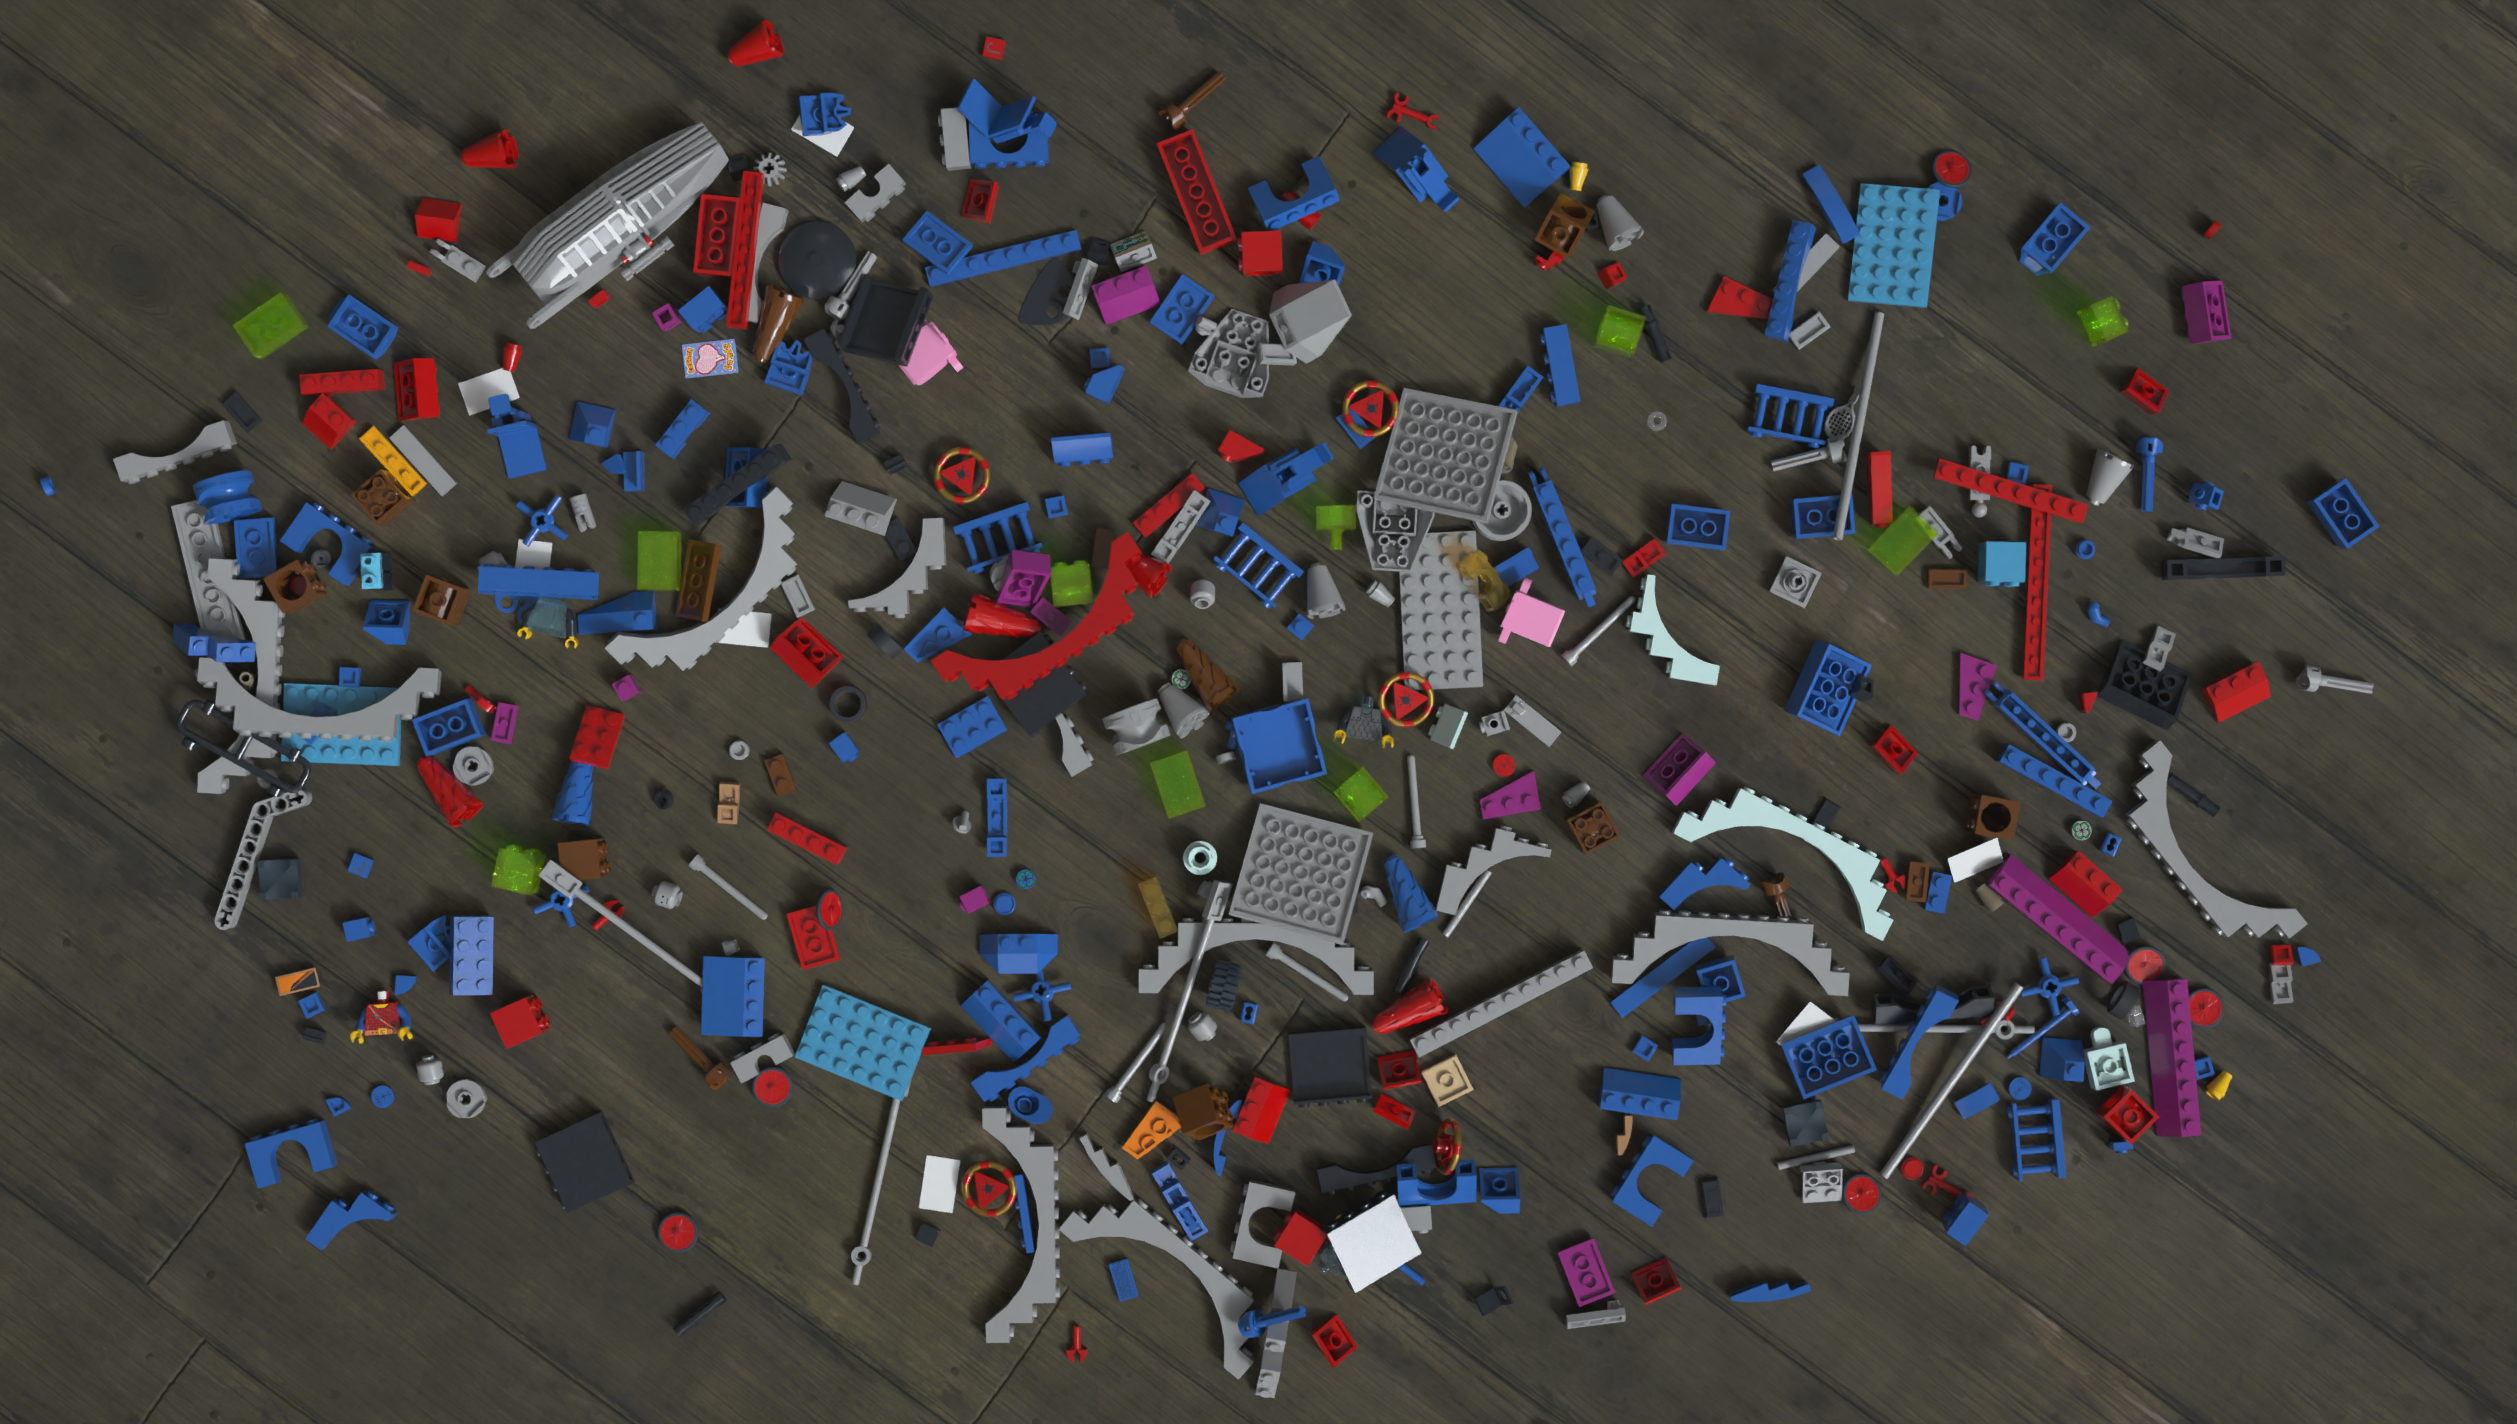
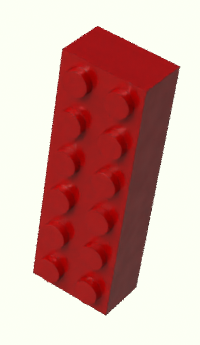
[1157,129,1237,256]

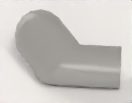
[1360,886,1388,907]

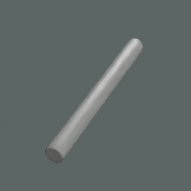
[1442,870,1492,937]
[1777,1145,1855,1170]

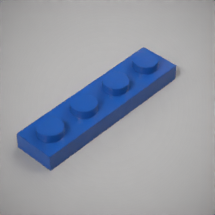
[1015,1172,1036,1253]

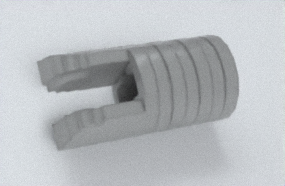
[569,494,596,532]

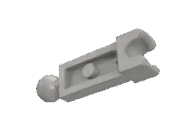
[1968,446,1991,518]

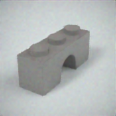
[845,164,906,223]
[731,1033,795,1084]

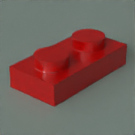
[1373,1094,1416,1129]

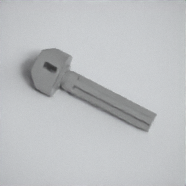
[825,251,877,320]
[1771,435,1847,471]
[2296,664,2374,694]

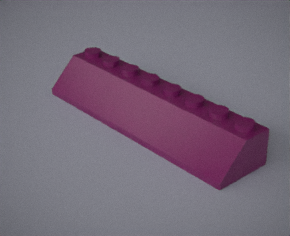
[1986,854,2130,985]
[2142,977,2201,1137]

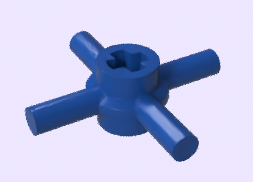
[516,495,568,547]
[533,885,590,928]
[2020,957,2079,1016]
[1013,970,1072,1021]

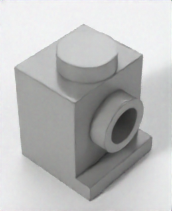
[1479,711,1510,736]

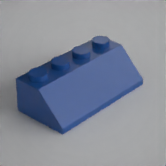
[961,979,1042,1063]
[1598,1067,1681,1120]

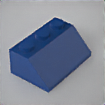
[1051,433,1114,467]
[725,447,768,508]

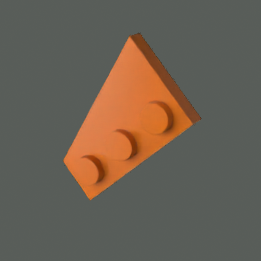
[1122,1100,1181,1159]

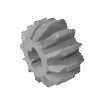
[753,152,787,187]

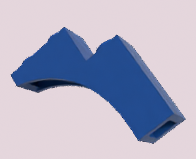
[172,623,256,662]
[1658,857,1750,910]
[305,1190,398,1250]

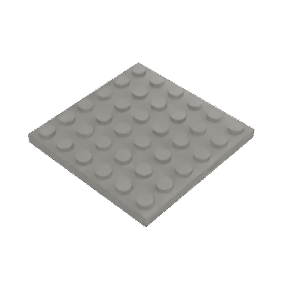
[1374,388,1518,523]
[1229,803,1373,945]

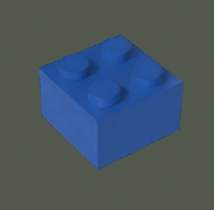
[678,286,728,333]
[1696,955,1746,1002]
[1942,1192,1989,1246]

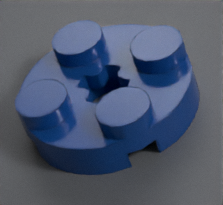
[1927,182,1962,221]

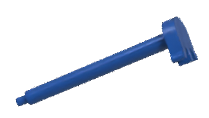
[2007,996,2080,1059]

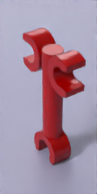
[1387,92,1440,130]
[1921,1164,1974,1197]

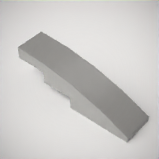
[1079,1132,1134,1201]

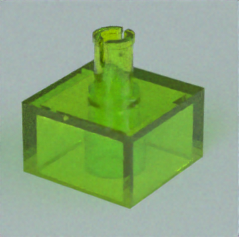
[1316,505,1356,550]

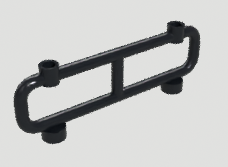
[176,700,312,798]

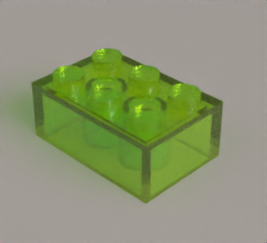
[232,292,309,360]
[2077,296,2129,347]
[1868,505,1938,577]
[637,531,681,591]
[1150,750,1206,819]

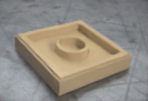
[1421,1054,1473,1107]

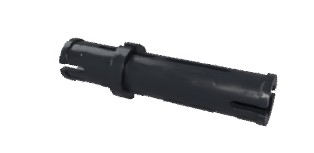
[1639,304,1672,363]
[2167,773,2221,817]
[1393,937,1430,995]
[673,1291,727,1338]

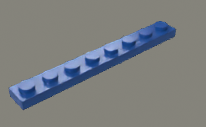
[925,230,1082,287]

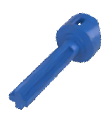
[2136,437,2163,512]
[1238,1305,1306,1338]

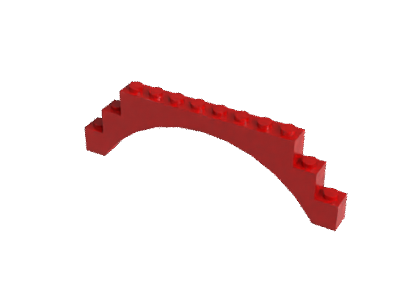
[931,532,1143,700]

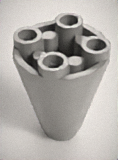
[1158,683,1209,739]

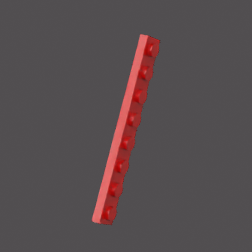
[726,171,764,329]
[1932,459,2088,524]

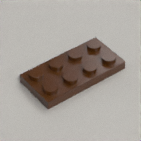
[675,539,721,622]

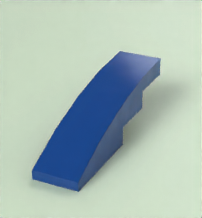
[1802,164,1860,244]
[1499,366,1543,412]
[1151,1161,1208,1241]
[1728,1280,1811,1302]

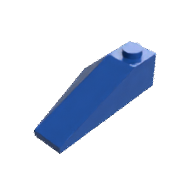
[578,591,657,634]

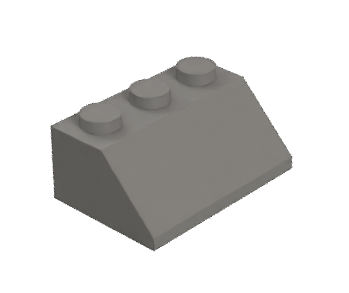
[825,481,897,536]

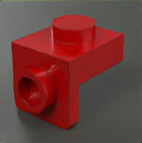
[1534,251,1564,271]

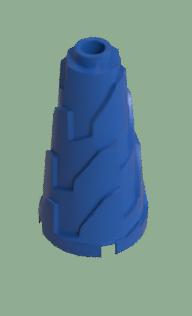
[551,761,593,826]
[1384,855,1439,933]

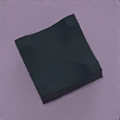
[257,859,302,900]
[1781,1099,1829,1147]

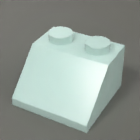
[1428,704,1468,749]

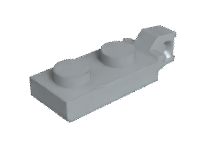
[2167,528,2224,559]

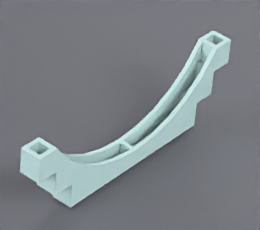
[1672,787,1893,941]

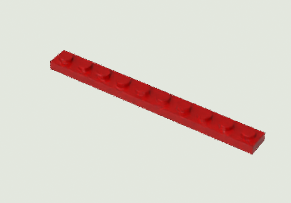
[2022,484,2052,681]

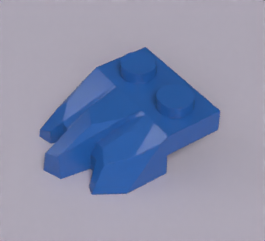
[798,93,852,136]
[765,340,812,396]
[407,915,450,972]

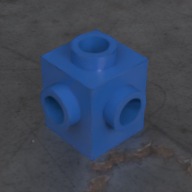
[2188,481,2224,511]

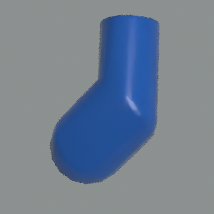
[2087,601,2110,628]
[1225,720,1237,750]

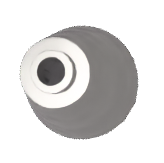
[1596,195,1644,251]
[2086,449,2134,506]
[1307,563,1345,619]

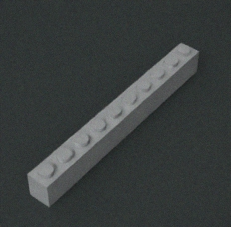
[1409,949,1593,1057]

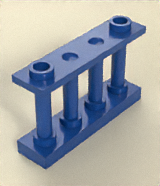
[1746,384,1834,449]
[953,502,1043,574]
[1214,523,1304,609]
[2006,1097,2066,1182]

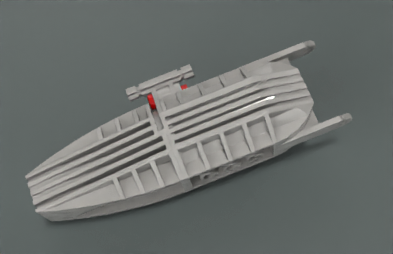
[486,122,729,329]

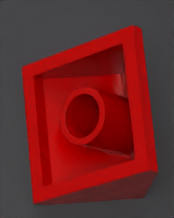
[961,179,1000,225]
[415,198,462,243]
[2119,368,2169,415]
[1869,725,1918,774]
[1377,1050,1422,1090]
[1631,1257,1681,1305]
[1312,1315,1358,1368]

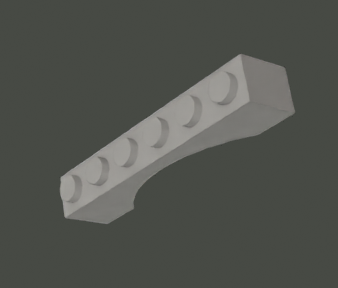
[748,203,788,324]
[113,420,237,484]
[1056,713,1094,777]

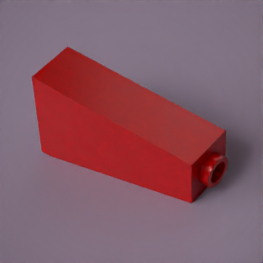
[1864,451,1893,528]

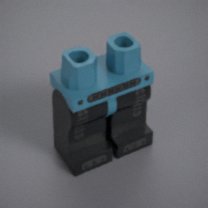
[360,553,393,591]

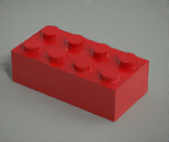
[693,194,740,278]

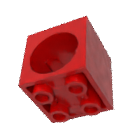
[1238,231,1282,276]
[490,994,550,1049]
[2095,1085,2159,1145]
[1273,1207,1327,1267]

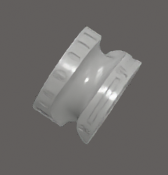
[1472,480,1532,541]
[1102,699,1171,756]

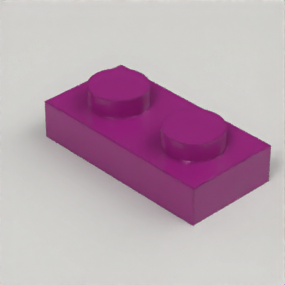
[1031,597,1073,637]
[491,702,519,744]

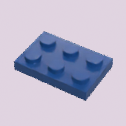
[902,211,973,276]
[1150,274,1215,345]
[234,518,279,579]
[937,696,1008,759]

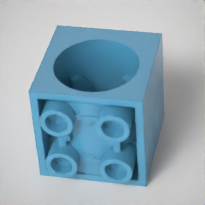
[1978,542,2026,587]

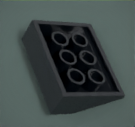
[2097,640,2193,731]

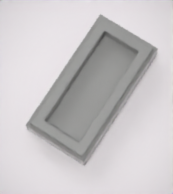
[1789,312,1830,350]
[1257,343,1297,366]
[781,574,816,618]

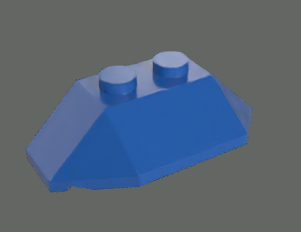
[980,934,1058,974]

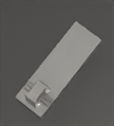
[1063,258,1098,320]
[1504,695,1561,747]
[1566,1300,1626,1329]

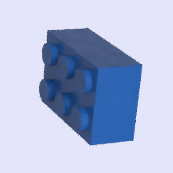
[2307,478,2380,550]
[1790,494,1855,539]
[1664,504,1730,551]
[412,699,486,756]

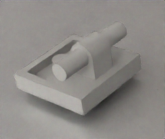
[1800,1161,1843,1203]

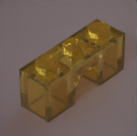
[1455,550,1512,612]
[1138,876,1178,938]

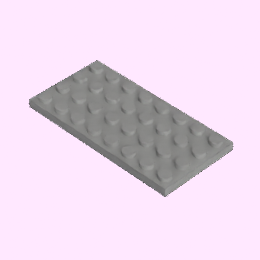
[1399,531,1483,690]

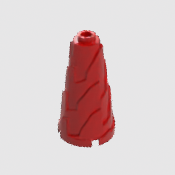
[963,593,1041,638]
[417,755,483,828]
[1371,977,1448,1034]

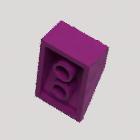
[996,550,1051,607]

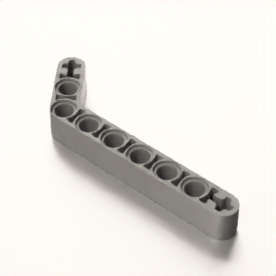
[215,789,312,930]

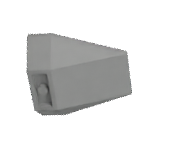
[1269,279,1352,364]
[1188,309,1269,398]
[1356,491,1435,572]

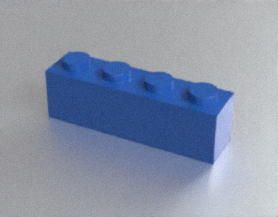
[1539,324,1580,407]

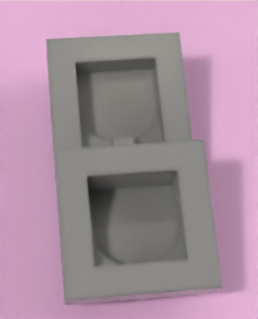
[2143,626,2176,671]
[2269,962,2293,1004]

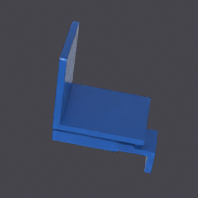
[957,79,1057,144]
[1374,127,1459,212]
[487,394,547,479]
[1239,442,1334,516]

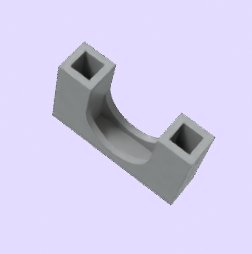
[1230,1179,1295,1268]

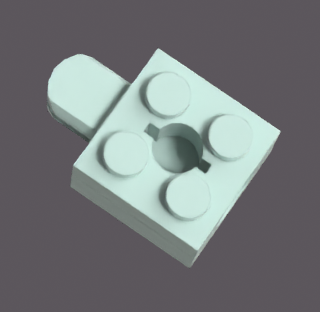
[2083,1027,2134,1091]

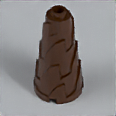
[753,284,804,363]
[1176,638,1240,712]

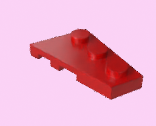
[1707,276,1773,320]
[922,1038,992,1055]

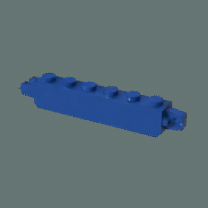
[1528,467,1596,608]
[1983,680,2101,790]

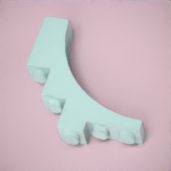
[1626,574,1720,685]

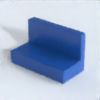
[623,451,645,491]
[1494,547,1539,587]

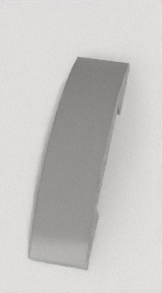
[1151,490,1211,563]

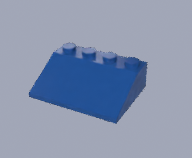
[1473,107,1570,208]
[1784,640,1872,736]
[701,956,765,1037]
[1781,1015,1877,1099]

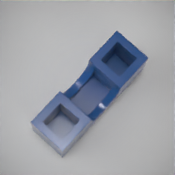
[655,399,710,459]

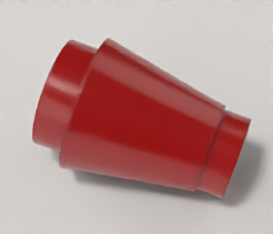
[503,342,523,372]

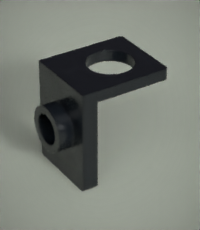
[1474,1285,1514,1316]

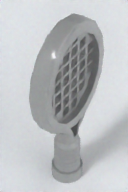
[1824,387,1860,439]

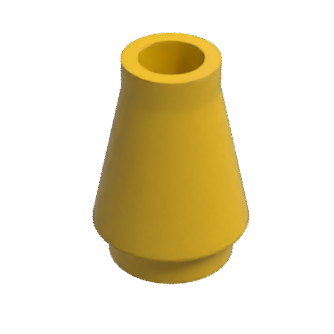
[1569,162,1589,191]
[2206,1070,2232,1101]

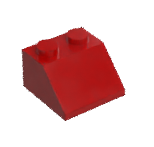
[302,393,357,450]
[1218,430,1264,463]

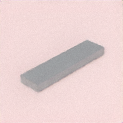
[1771,233,1840,294]
[390,425,457,496]

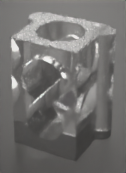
[722,939,740,956]
[2127,1005,2146,1027]

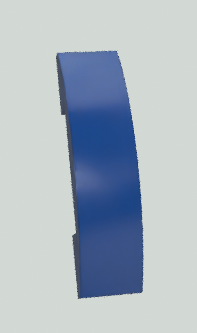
[987,779,1008,857]
[1214,1098,1242,1176]

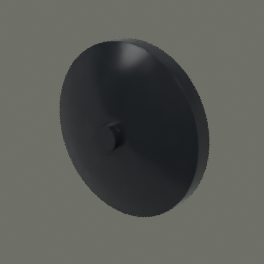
[778,221,857,300]

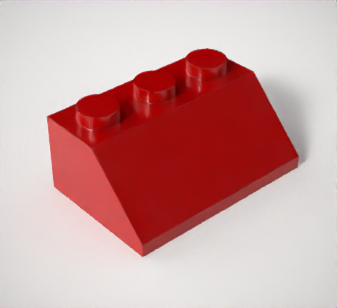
[393,358,440,421]
[770,616,844,688]
[2200,661,2271,723]
[2048,850,2123,918]
[1232,1074,1291,1144]

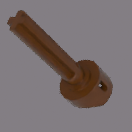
[1159,71,1226,133]
[1759,872,1793,920]
[668,1027,731,1090]

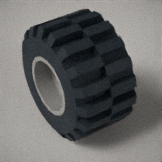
[1206,959,1243,1012]

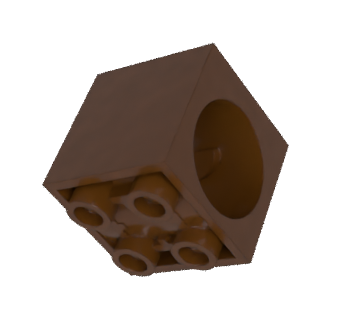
[1535,193,1595,259]
[351,469,415,527]
[263,559,327,614]
[412,575,472,626]
[1965,794,2021,841]
[1565,800,1620,855]
[558,838,611,880]
[1173,1084,1234,1140]

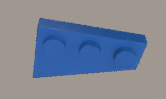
[903,607,972,663]

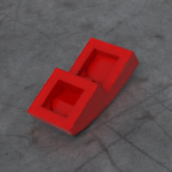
[1622,538,1667,577]

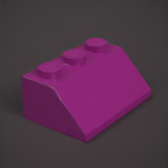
[1092,266,1161,325]
[2182,281,2232,344]
[1643,733,1716,806]

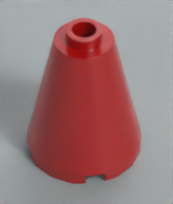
[727,20,784,67]
[461,129,519,168]
[1127,554,1172,598]

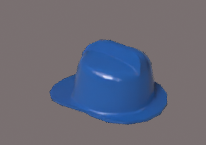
[1008,1087,1053,1124]

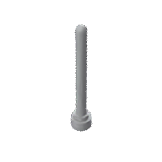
[1561,596,1635,667]
[1407,755,1426,849]
[689,854,768,920]
[1266,942,1348,1002]
[1105,1023,1168,1103]

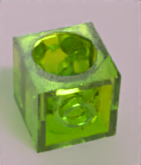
[1593,305,1646,358]
[1050,560,1095,608]
[1333,766,1389,822]
[491,844,546,895]

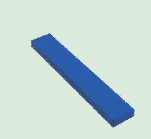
[1610,937,1715,1018]

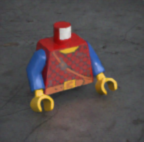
[350,991,413,1044]

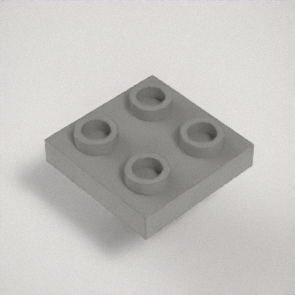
[1769,556,1822,608]

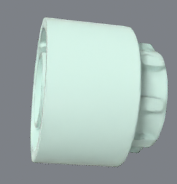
[1183,840,1217,875]

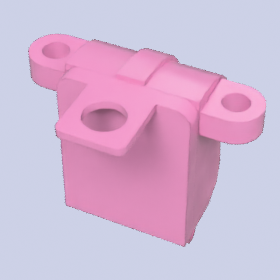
[898,319,964,385]
[1498,577,1565,647]

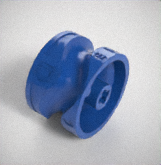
[193,470,262,525]

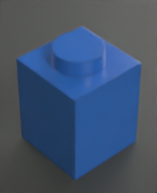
[829,732,861,763]
[343,917,376,942]

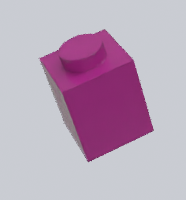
[652,303,683,332]
[612,675,642,701]
[959,885,991,914]

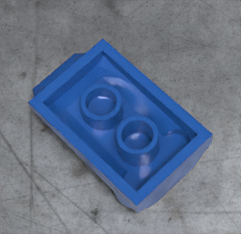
[2019,202,2091,276]
[327,294,399,360]

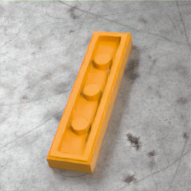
[359,426,427,496]

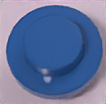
[2075,540,2095,559]

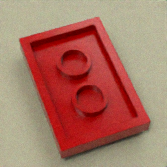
[570,706,625,770]
[786,906,841,970]

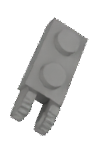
[429,238,486,283]
[1913,506,1962,559]

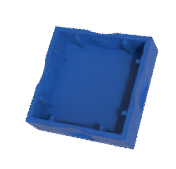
[1230,697,1327,794]

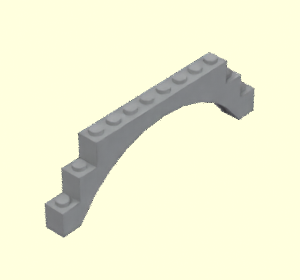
[605,484,797,671]
[197,558,285,794]
[197,658,441,742]
[2125,740,2308,939]
[1611,909,1850,996]
[1139,918,1374,995]
[982,1106,1060,1343]
[1058,1198,1254,1380]

